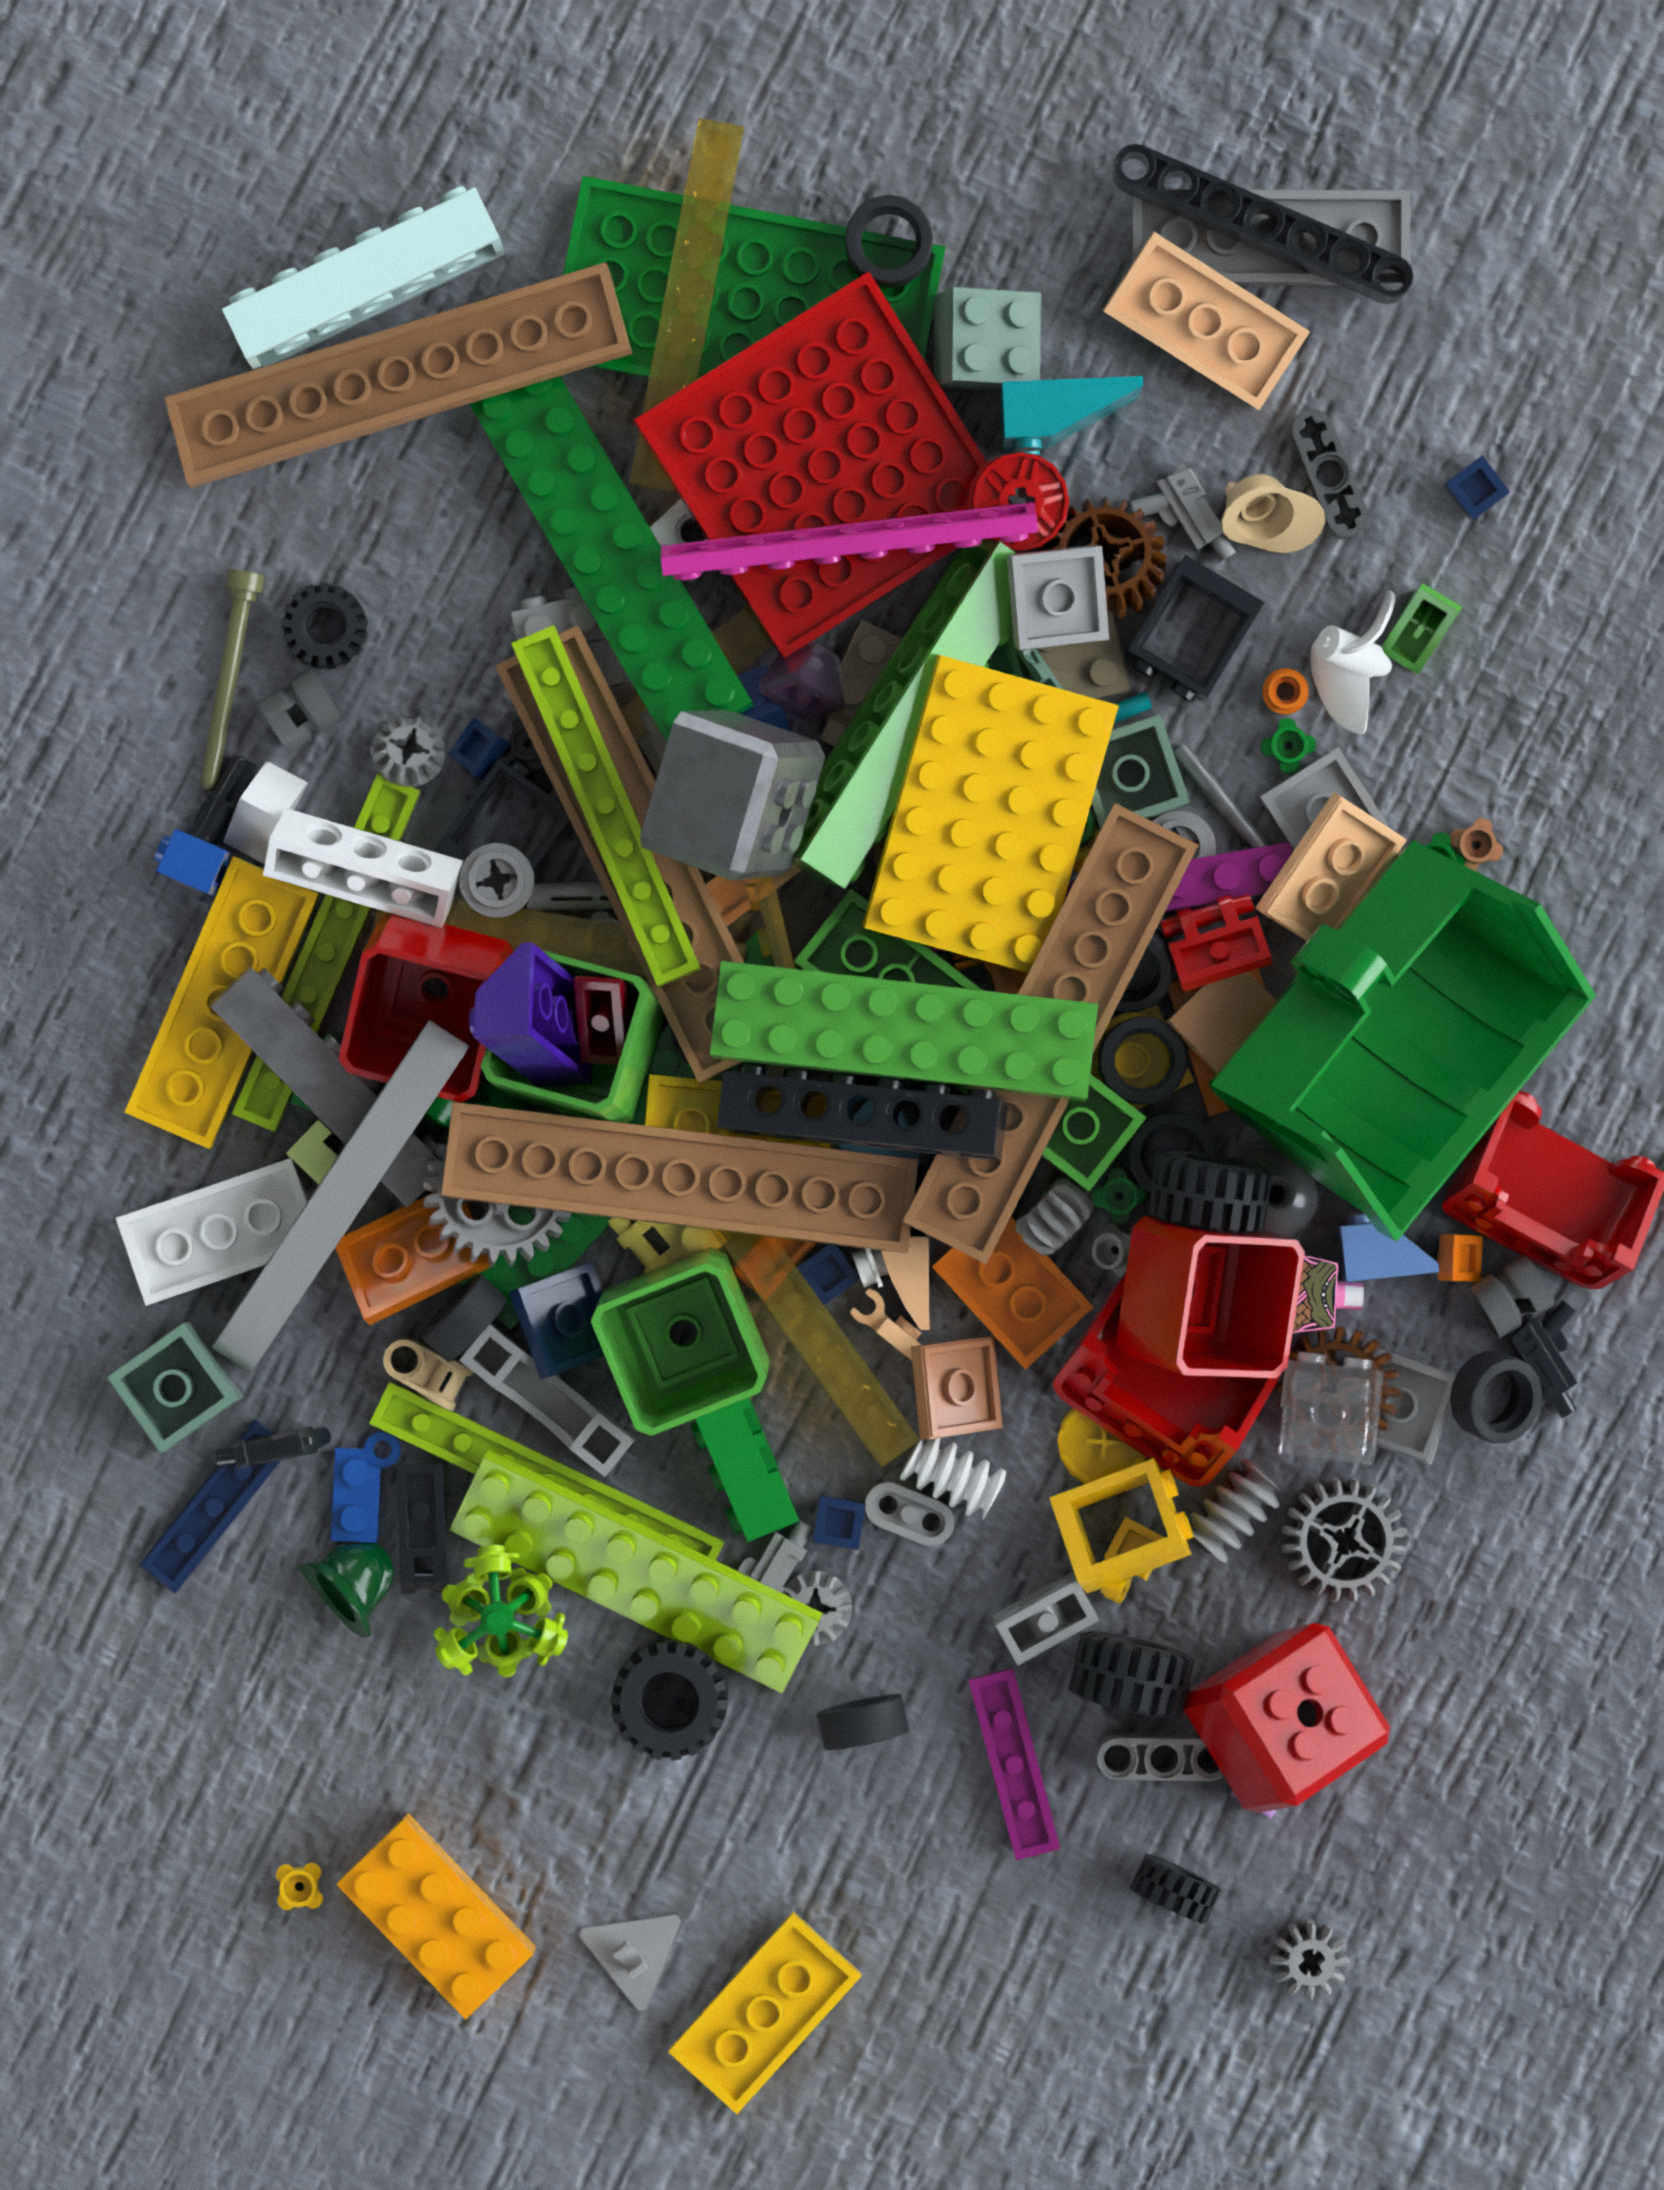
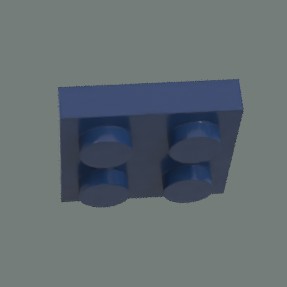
[509,1261,605,1380]

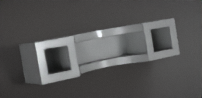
[459,1322,636,1477]

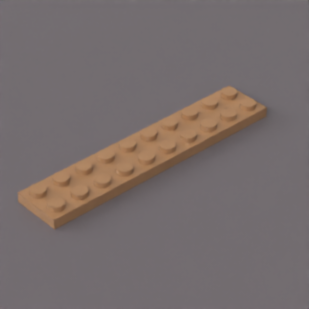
[164,262,632,488]
[495,625,744,1084]
[902,803,1198,1264]
[441,1102,919,1253]

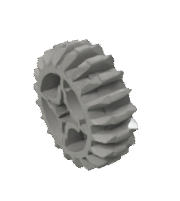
[1281,1477,1407,1603]

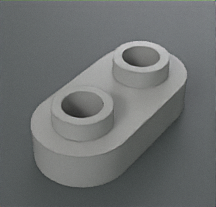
[865,1481,954,1546]

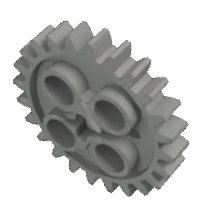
[422,1143,572,1267]

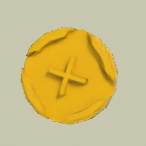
[1057,1407,1147,1484]

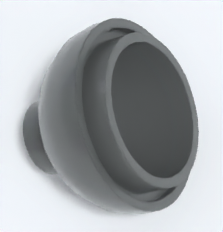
[1241,1148,1319,1237]

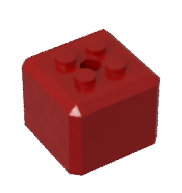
[338,913,514,1103]
[1116,1216,1305,1378]
[1184,1623,1391,1813]

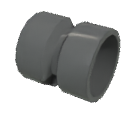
[257,668,345,754]
[1468,1254,1555,1338]

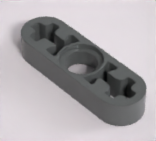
[1290,409,1368,539]

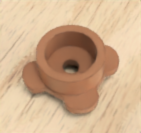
[1450,818,1503,871]

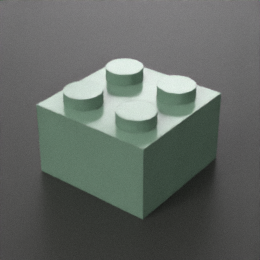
[934,287,1041,392]
[1090,714,1190,832]
[107,1322,243,1453]

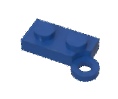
[331,1431,402,1543]

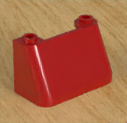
[1442,1091,1664,1289]
[1053,1272,1281,1487]

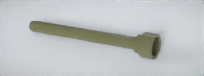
[200,569,265,791]

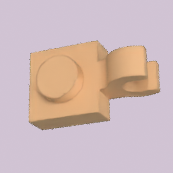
[850,1288,922,1361]

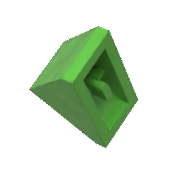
[1381,583,1462,674]

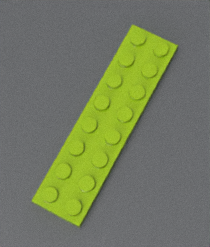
[449,1449,823,1693]

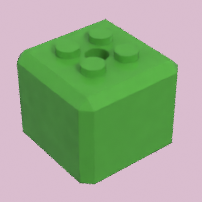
[481,950,665,1123]
[591,1247,770,1436]

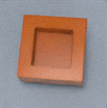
[1437,1234,1483,1282]

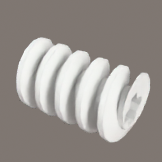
[900,1438,1006,1520]

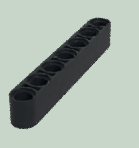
[1112,144,1414,304]

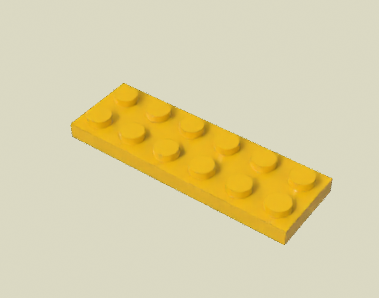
[124,856,320,1149]

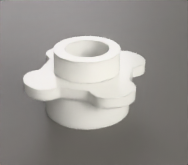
[852,1248,889,1288]

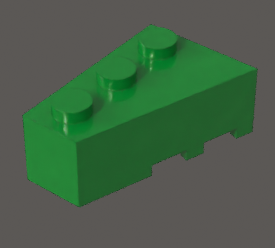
[690,1397,799,1542]

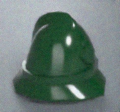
[298,1542,394,1638]

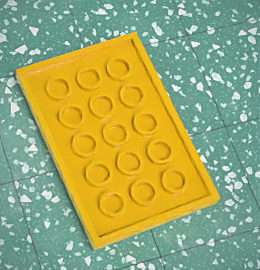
[862,655,1119,973]

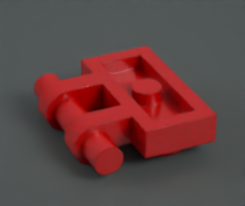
[1160,893,1272,992]

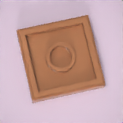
[911,1336,1003,1439]

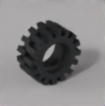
[282,583,368,670]
[1130,1853,1221,1924]

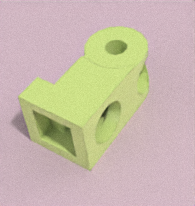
[286,1119,339,1184]

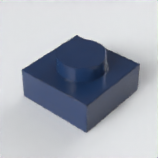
[1443,455,1510,522]
[447,717,511,780]
[796,1244,860,1305]
[812,1495,866,1550]

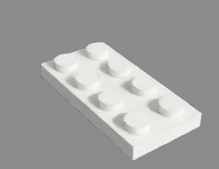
[116,1158,308,1306]

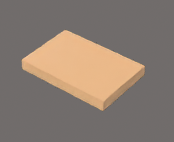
[1255,792,1407,941]

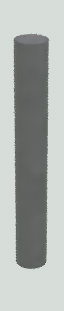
[1173,742,1269,849]

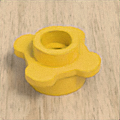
[276,1862,323,1910]

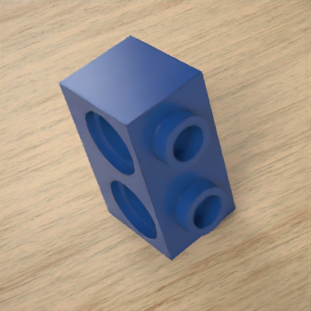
[154,829,237,897]

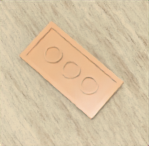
[1103,231,1310,410]

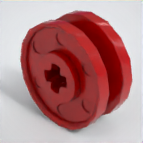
[965,452,1069,551]

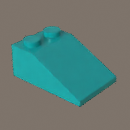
[999,376,1143,456]

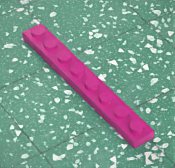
[661,502,1038,580]

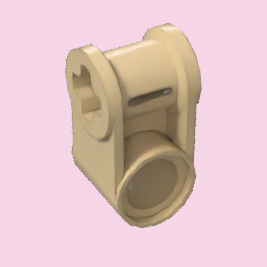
[383,1337,474,1411]

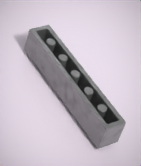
[210,966,440,1207]

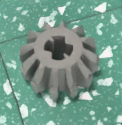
[1015,1178,1094,1255]
[1270,1919,1350,2000]

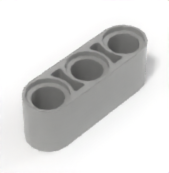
[1095,1733,1224,1781]

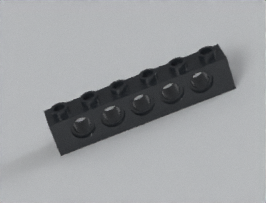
[717,1065,1008,1162]

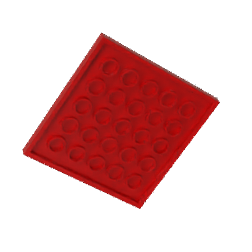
[633,271,1013,659]

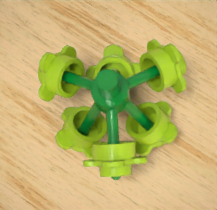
[433,1544,568,1677]

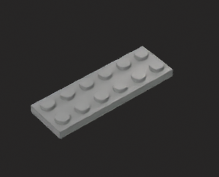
[1131,189,1410,286]

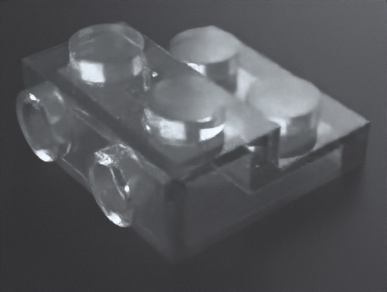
[1278,1352,1384,1465]

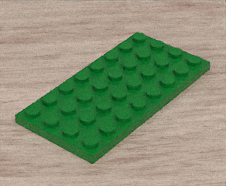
[563,175,946,387]

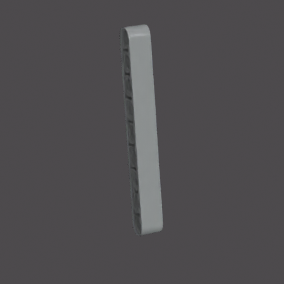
[211,1020,469,1373]

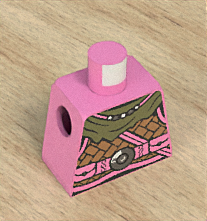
[1293,1255,1364,1333]

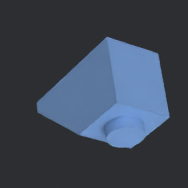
[1336,1214,1439,1282]

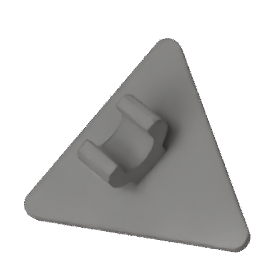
[580,1914,681,2011]

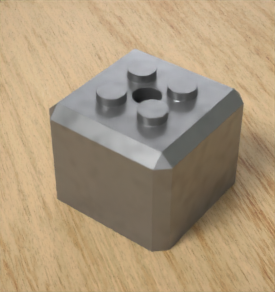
[640,710,825,880]

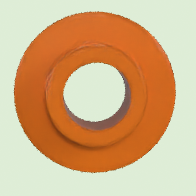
[1262,668,1309,715]

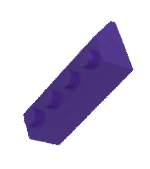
[469,942,593,1088]

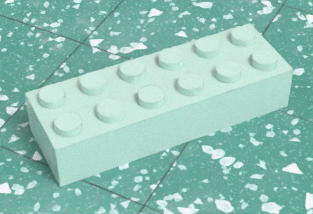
[222,187,505,370]

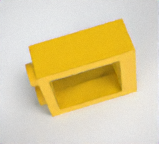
[1049,1458,1194,1594]

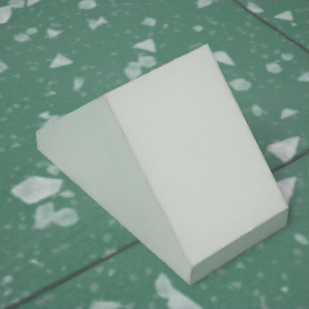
[223,761,308,864]

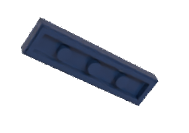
[139,1419,282,1594]

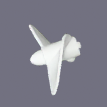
[1310,590,1395,735]

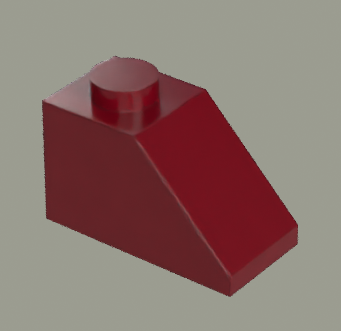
[574,976,638,1065]

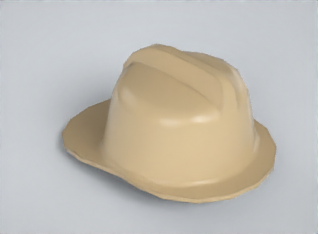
[1221,474,1325,553]

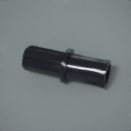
[189,755,257,845]

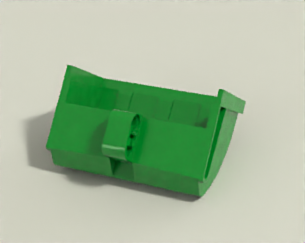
[1209,840,1596,1242]

